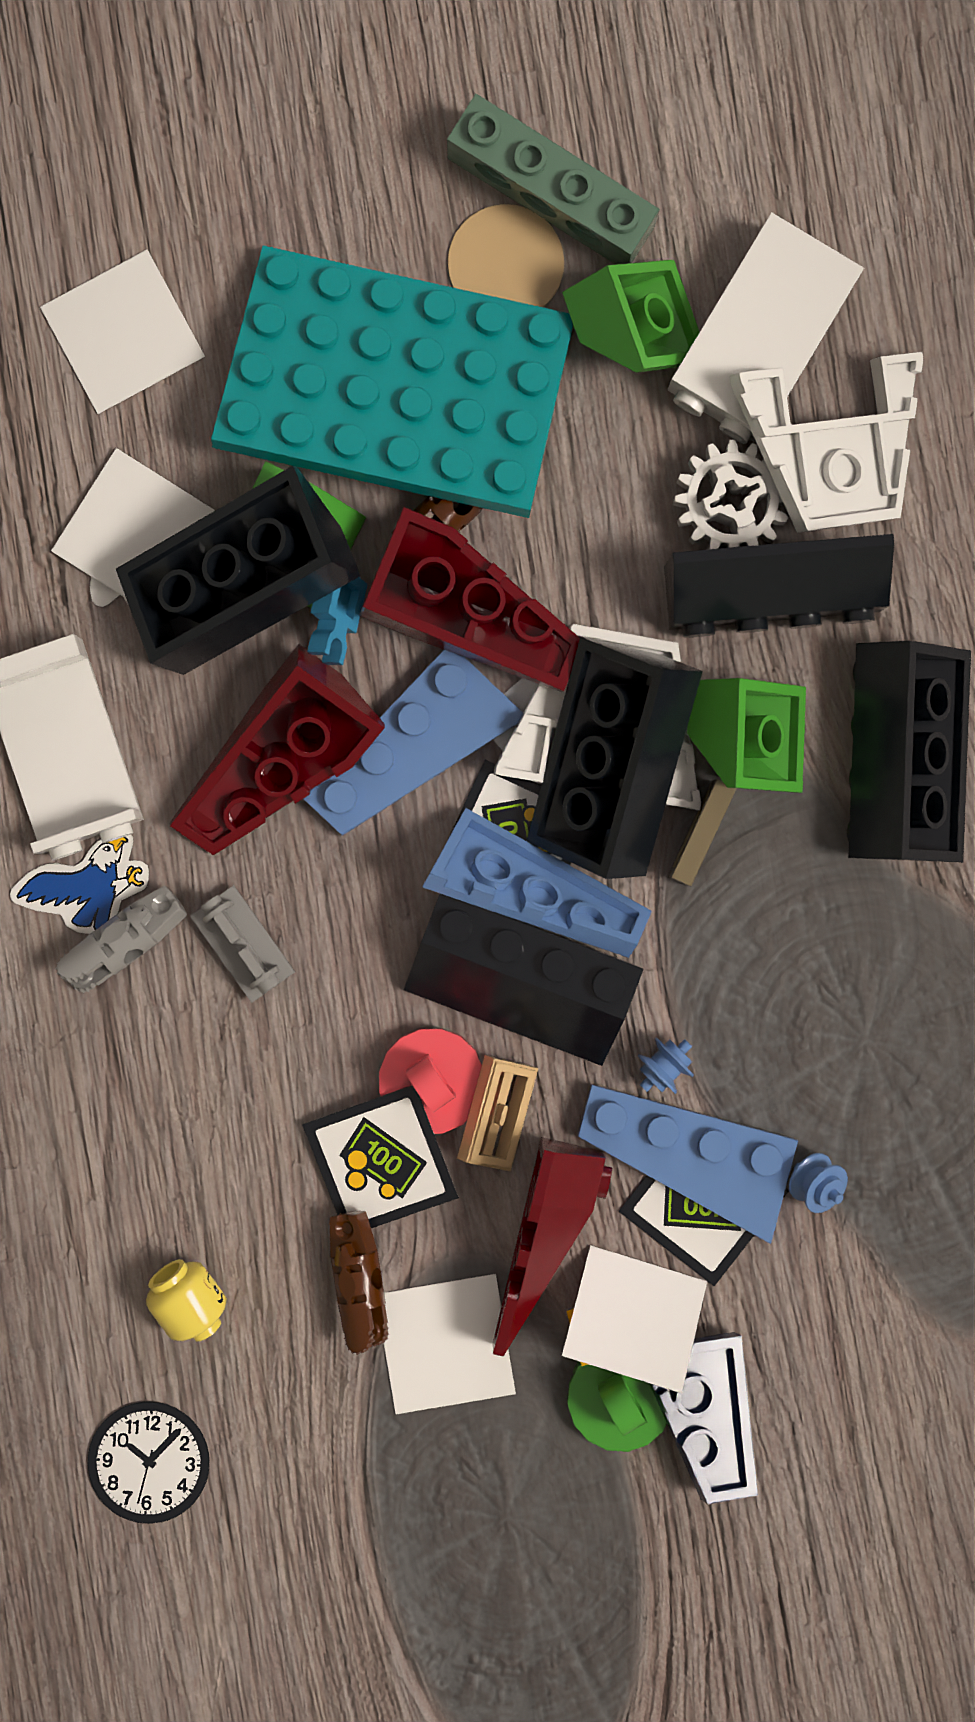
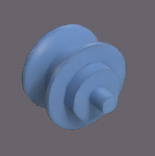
[638,1037,694,1094]
[789,1153,848,1213]

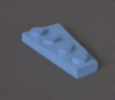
[304,650,523,836]
[422,808,652,958]
[577,1084,798,1244]

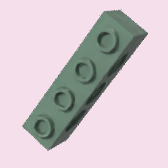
[447,93,660,264]

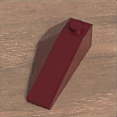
[359,507,580,692]
[170,644,385,855]
[492,1137,612,1356]

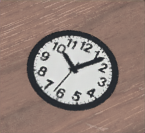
[88,1402,210,1524]

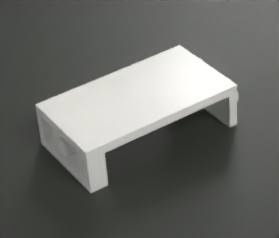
[668,212,864,444]
[0,634,144,860]

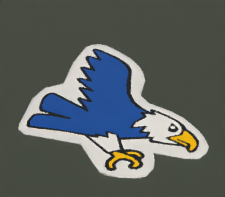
[10,834,149,934]

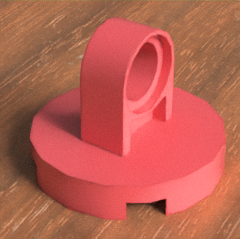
[379,1028,482,1134]

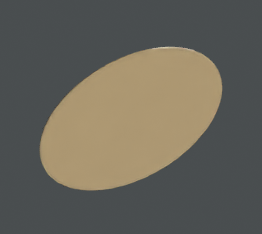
[448,204,564,307]

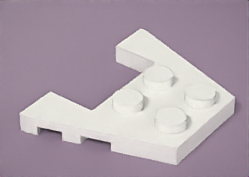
[729,352,923,533]
[493,624,701,810]

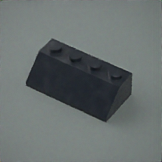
[116,466,361,675]
[664,534,894,638]
[527,637,703,879]
[847,641,971,863]
[404,894,644,1066]

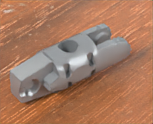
[55,886,187,993]

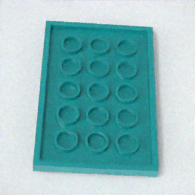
[211,245,573,518]

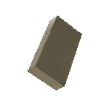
[667,779,737,886]

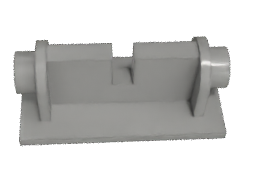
[190,885,295,1003]

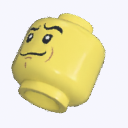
[146,1259,227,1342]

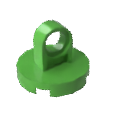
[567,1361,667,1452]

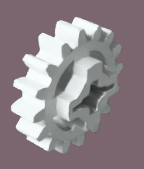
[673,440,788,550]

